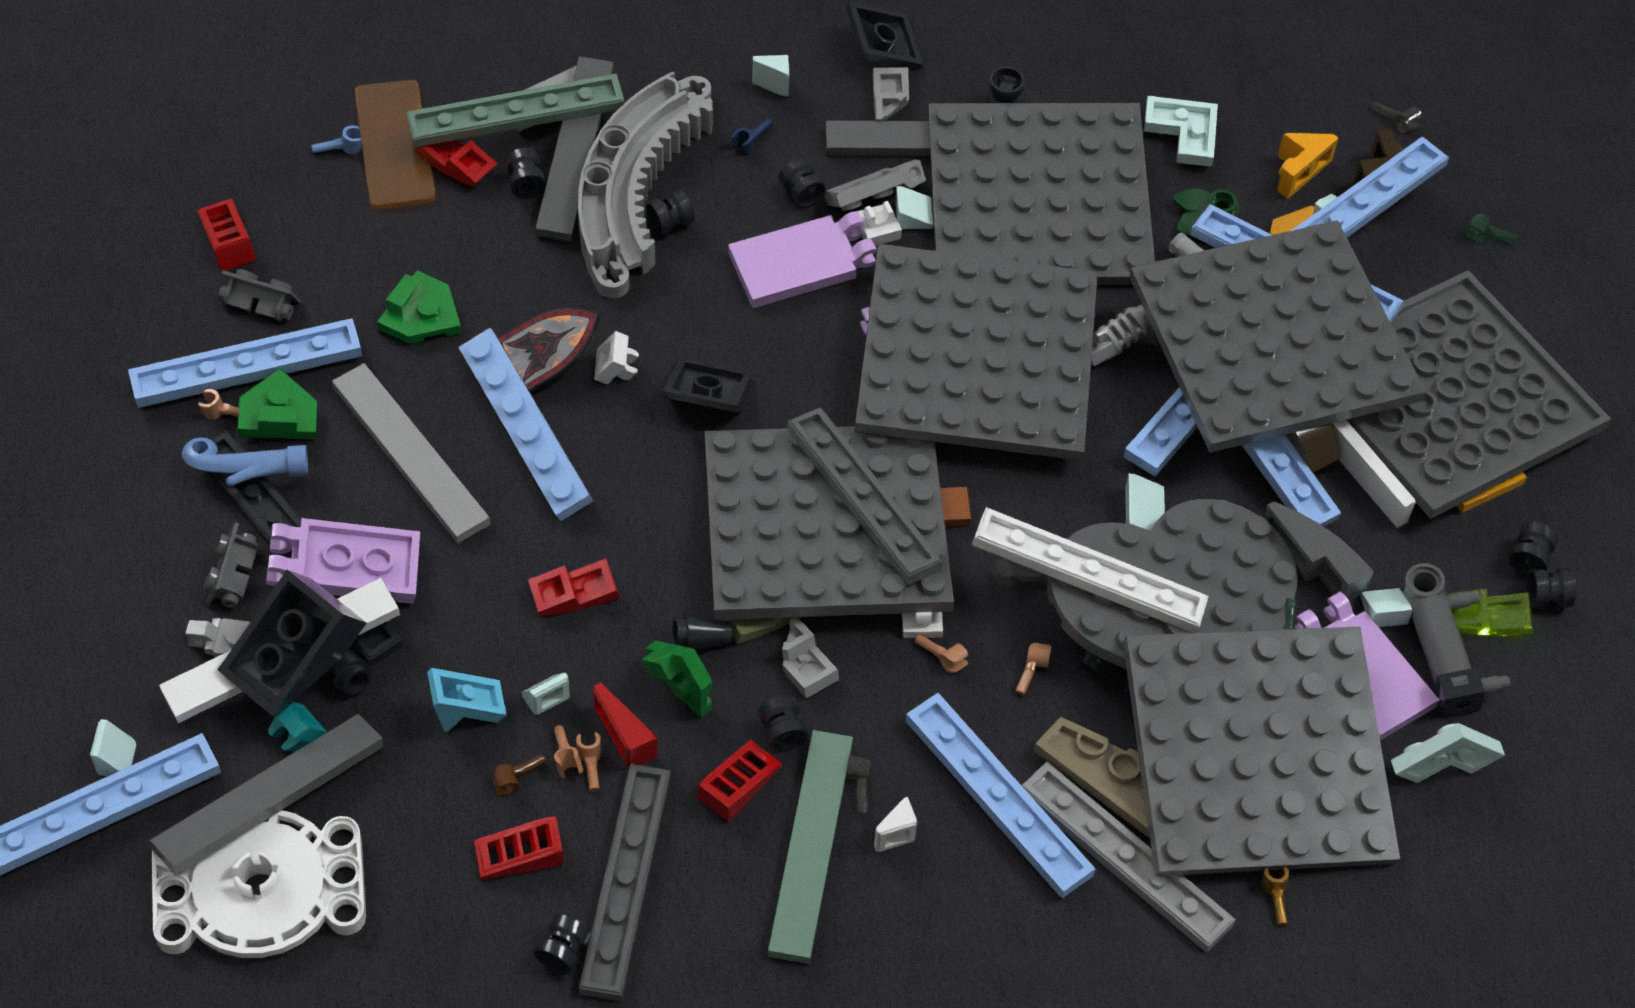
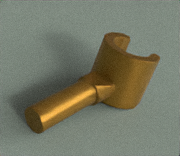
[1261,866,1289,926]

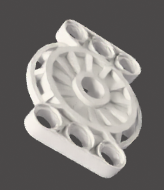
[152,810,366,958]

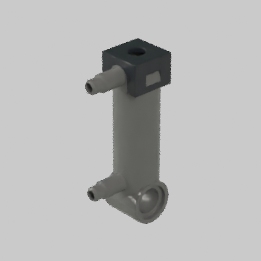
[1402,563,1511,718]

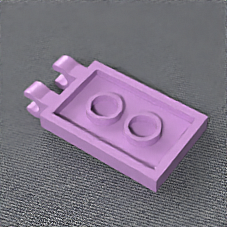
[728,211,877,308]
[266,518,420,604]
[1292,592,1439,741]

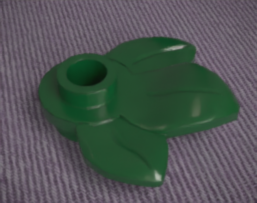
[1173,188,1240,238]

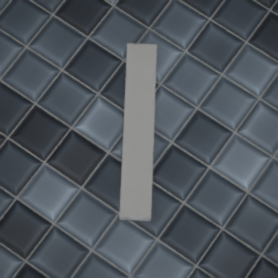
[332,363,490,544]
[1022,762,1236,953]

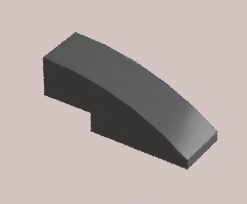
[1264,501,1374,601]

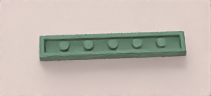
[406,73,625,148]
[768,730,853,964]

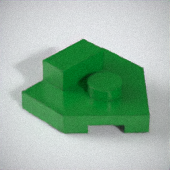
[377,270,461,344]
[238,368,317,440]
[642,640,712,718]

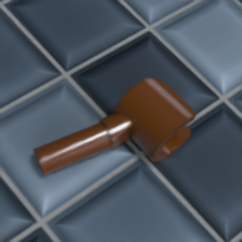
[493,754,546,796]

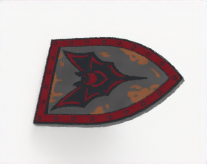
[498,308,601,393]

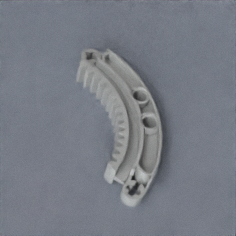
[578,72,713,299]

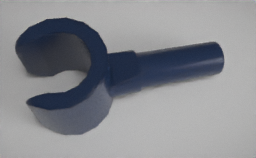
[732,118,773,154]

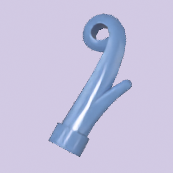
[182,437,308,486]

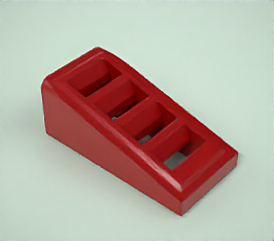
[197,199,256,271]
[593,683,658,768]
[697,740,782,822]
[474,816,564,881]

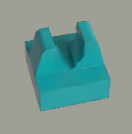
[268,702,327,752]

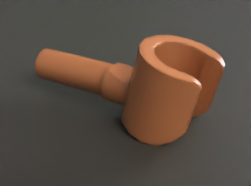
[198,389,239,420]
[915,634,968,673]
[1015,643,1051,696]
[554,725,583,778]
[576,732,602,792]

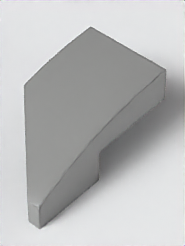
[872,68,909,121]
[782,617,839,698]

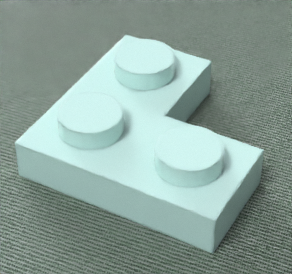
[1144,96,1218,167]
[1391,723,1505,783]

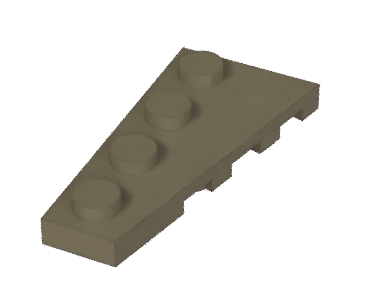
[1034,717,1150,839]

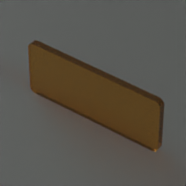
[355,79,435,209]

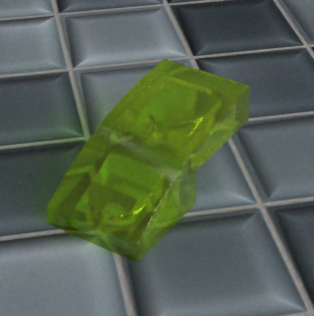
[1447,589,1533,636]

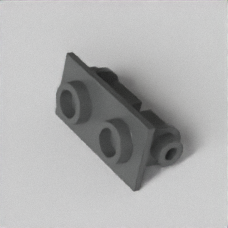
[218,269,301,321]
[203,522,259,608]

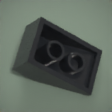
[218,569,367,717]

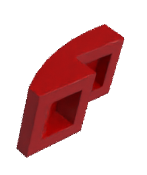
[414,140,498,187]
[528,558,620,616]

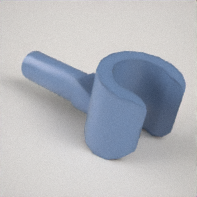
[311,125,362,154]

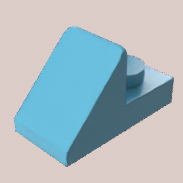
[427,668,506,732]

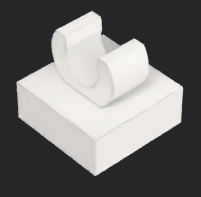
[857,201,902,246]
[594,331,639,385]
[902,612,943,638]

